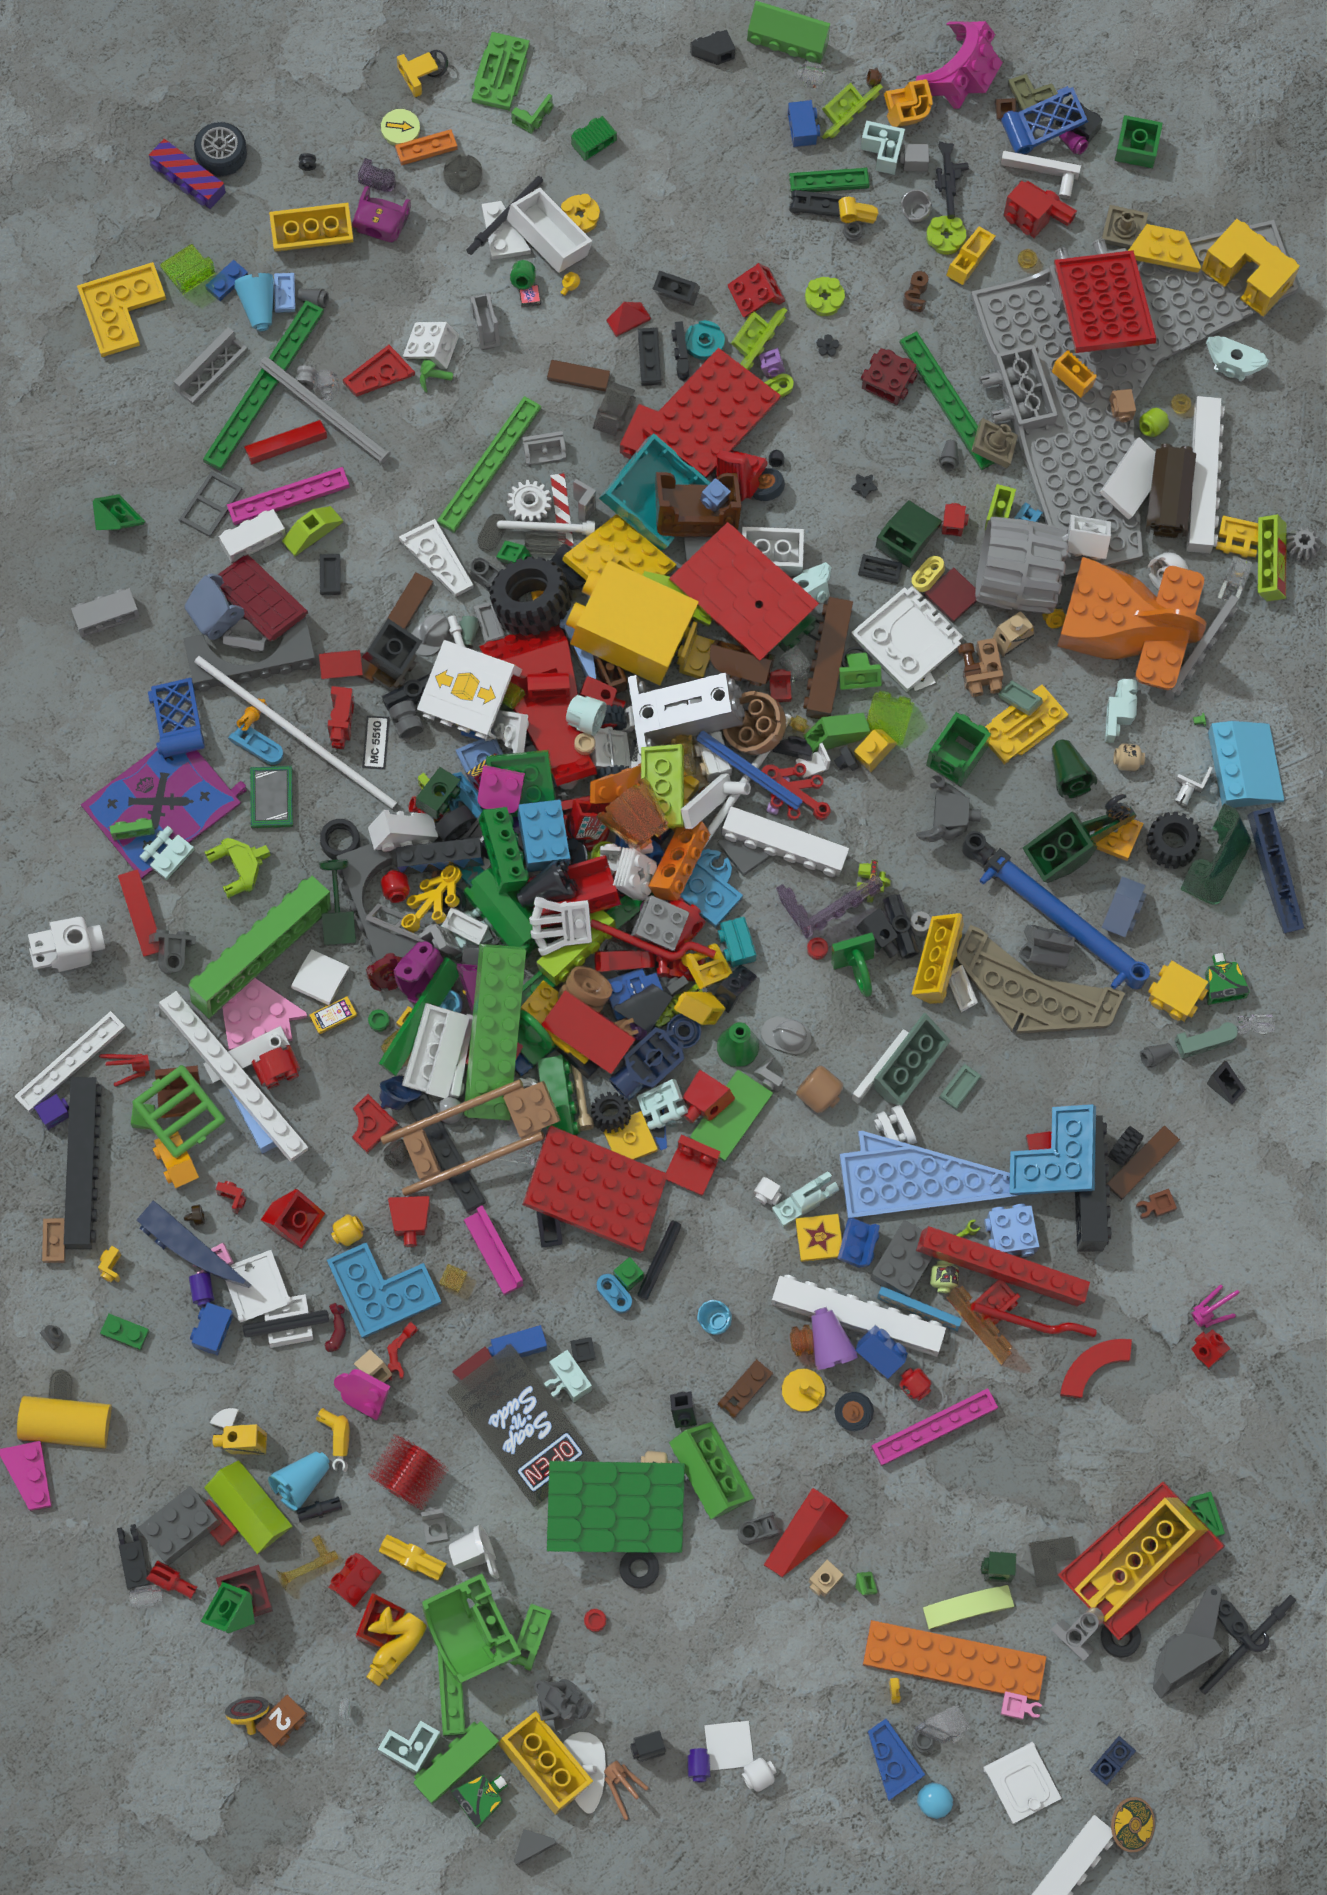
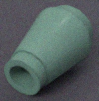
[459,616,480,647]

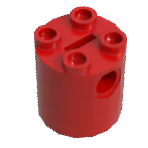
[649,897,706,952]

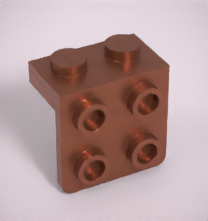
[155,1065,201,1118]

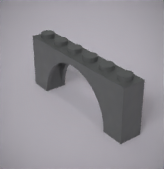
[183,617,316,691]
[336,844,420,964]

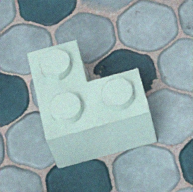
[861,121,905,175]
[378,1721,441,1774]

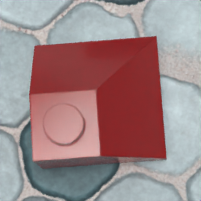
[260,1189,325,1249]

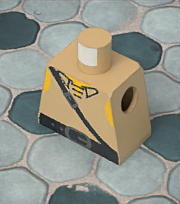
[993,611,1034,657]

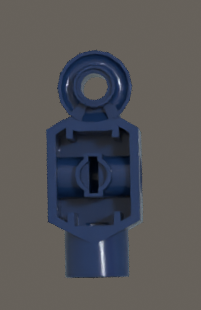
[609,1014,702,1102]

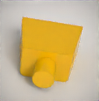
[854,729,898,772]

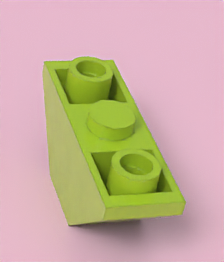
[282,506,343,557]

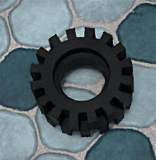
[591,1092,631,1133]
[1108,1126,1144,1167]

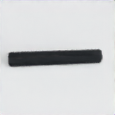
[637,1220,681,1300]
[243,1310,329,1338]

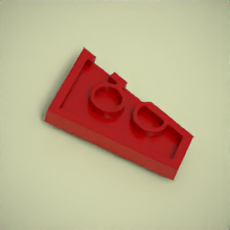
[343,345,415,397]

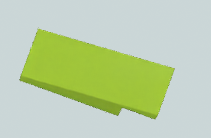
[204,1460,293,1555]

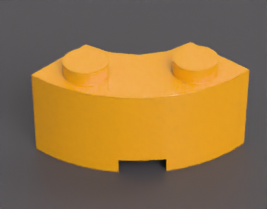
[152,1131,199,1188]

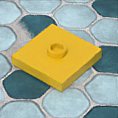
[603,1111,658,1160]

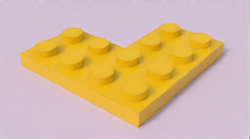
[77,262,166,357]
[563,514,677,580]

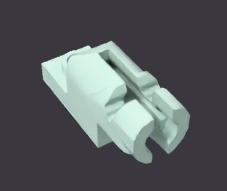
[1105,679,1138,743]
[772,1171,839,1227]

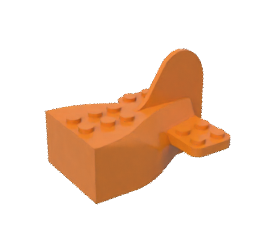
[1057,557,1207,690]

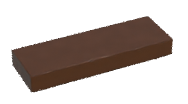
[547,360,610,392]

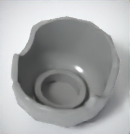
[901,189,932,222]

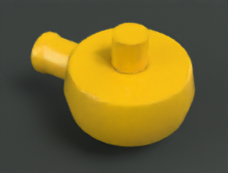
[560,272,580,296]

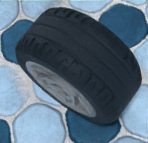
[194,122,247,177]

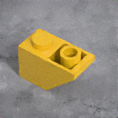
[674,992,726,1025]

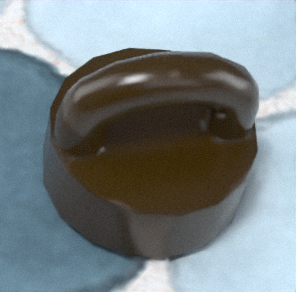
[184,1204,205,1227]

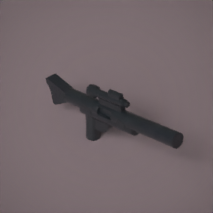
[935,141,969,219]

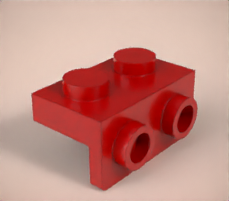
[968,1280,1021,1326]
[328,1553,382,1607]

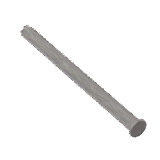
[259,357,391,465]

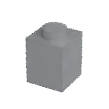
[900,144,929,172]

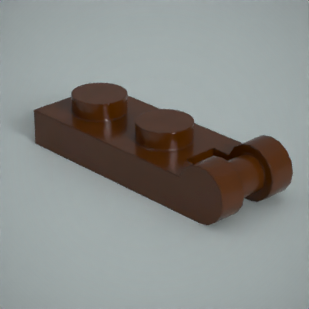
[717,1359,773,1419]

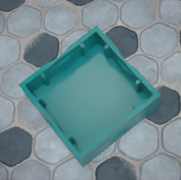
[599,433,711,551]

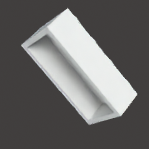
[506,188,592,273]

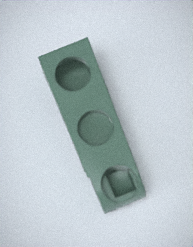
[1174,1022,1238,1059]

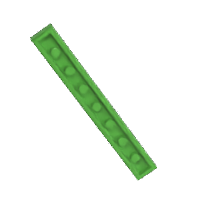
[437,396,541,533]

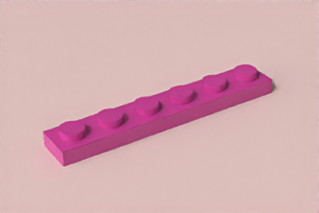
[227,467,350,525]
[871,1388,998,1466]

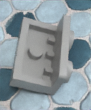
[223,618,268,652]

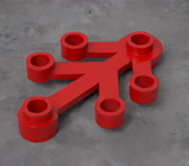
[761,763,831,821]

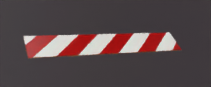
[550,474,574,547]

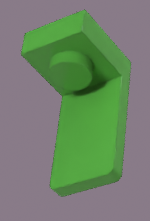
[511,94,554,134]

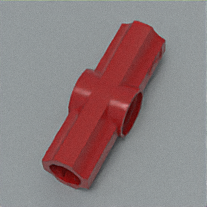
[1025,181,1077,226]

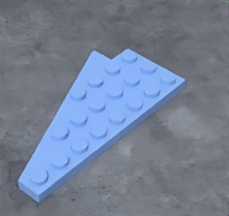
[839,1131,1018,1218]

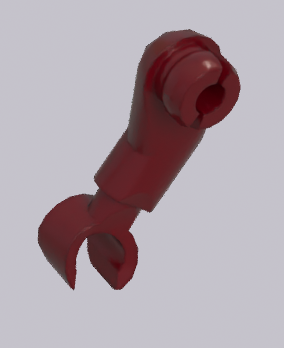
[325,1303,346,1352]

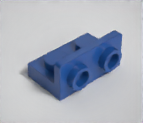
[837,1218,880,1268]

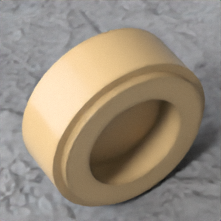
[574,733,595,755]

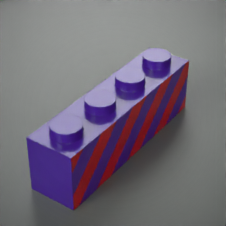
[149,139,226,209]

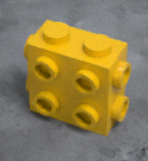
[1148,960,1208,1022]

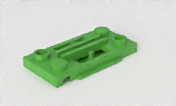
[472,32,530,111]

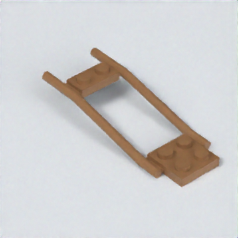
[381,1079,561,1196]

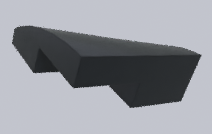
[613,983,673,1032]

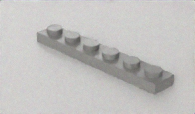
[1165,595,1239,701]

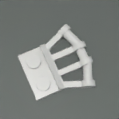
[529,897,592,956]

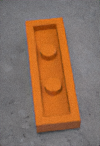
[395,129,458,166]

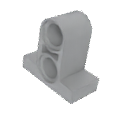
[1051,1607,1104,1661]

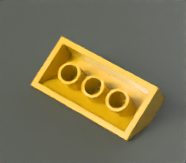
[911,913,964,1004]
[498,1711,593,1815]

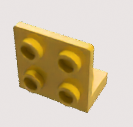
[677,621,714,679]

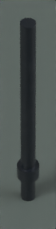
[466,176,543,255]
[1199,1595,1296,1695]

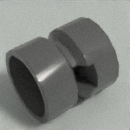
[389,701,424,739]

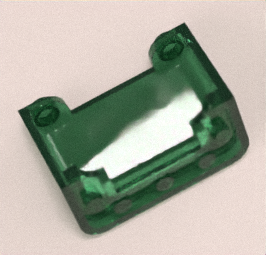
[1180,803,1252,905]

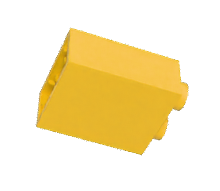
[566,560,699,685]

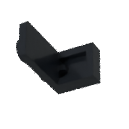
[714,965,757,1013]

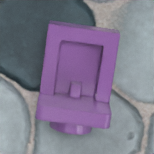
[759,348,785,378]

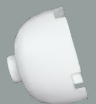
[1148,552,1188,590]

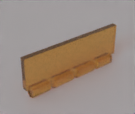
[947,1286,1012,1365]

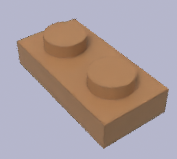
[42,1218,65,1263]

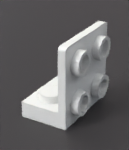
[403,322,459,369]

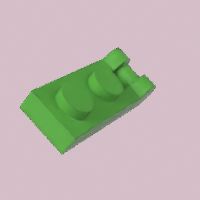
[510,1604,552,1671]

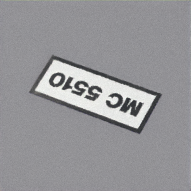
[362,716,389,769]

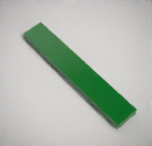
[378,957,459,1076]

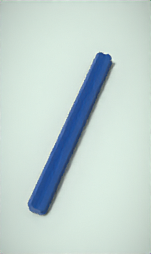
[696,731,803,810]

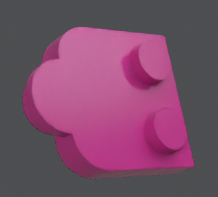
[478,765,525,813]
[334,1369,391,1420]

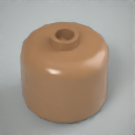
[796,1066,843,1113]

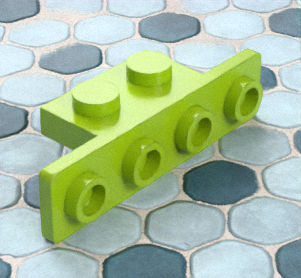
[821,83,883,139]
[730,307,787,370]

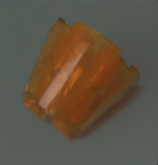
[596,777,669,850]

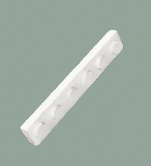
[14,1011,126,1113]

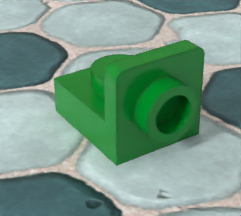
[496,540,532,564]

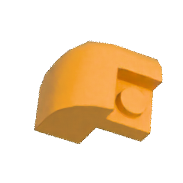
[884,79,933,127]

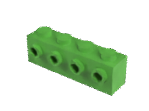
[413,1721,499,1805]

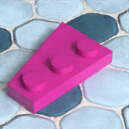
[0,1441,52,1511]

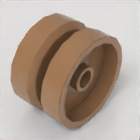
[557,966,613,1013]

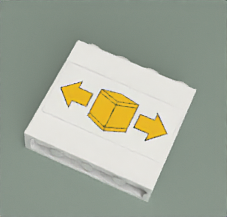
[417,640,522,740]

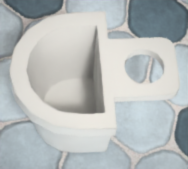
[449,1525,499,1579]

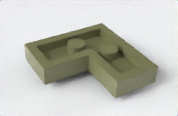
[1008,74,1059,111]

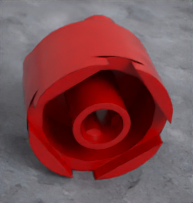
[251,1045,301,1090]

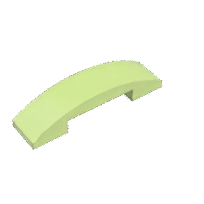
[923,1585,1014,1629]

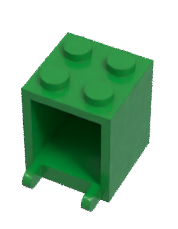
[926,712,991,787]

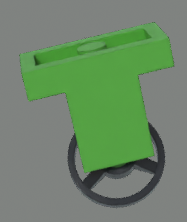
[839,647,882,690]

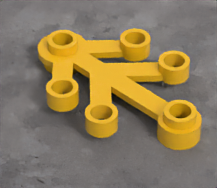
[401,865,462,933]

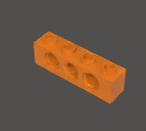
[648,821,711,901]

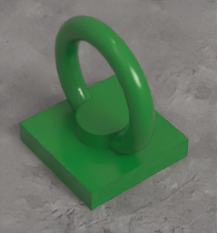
[831,933,875,998]
[517,1010,557,1067]

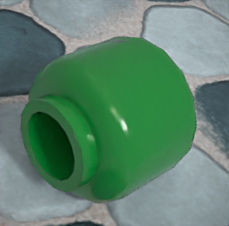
[510,260,537,290]

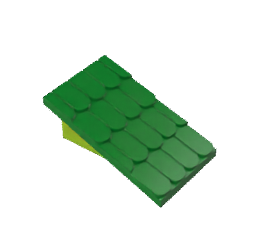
[547,1461,685,1553]

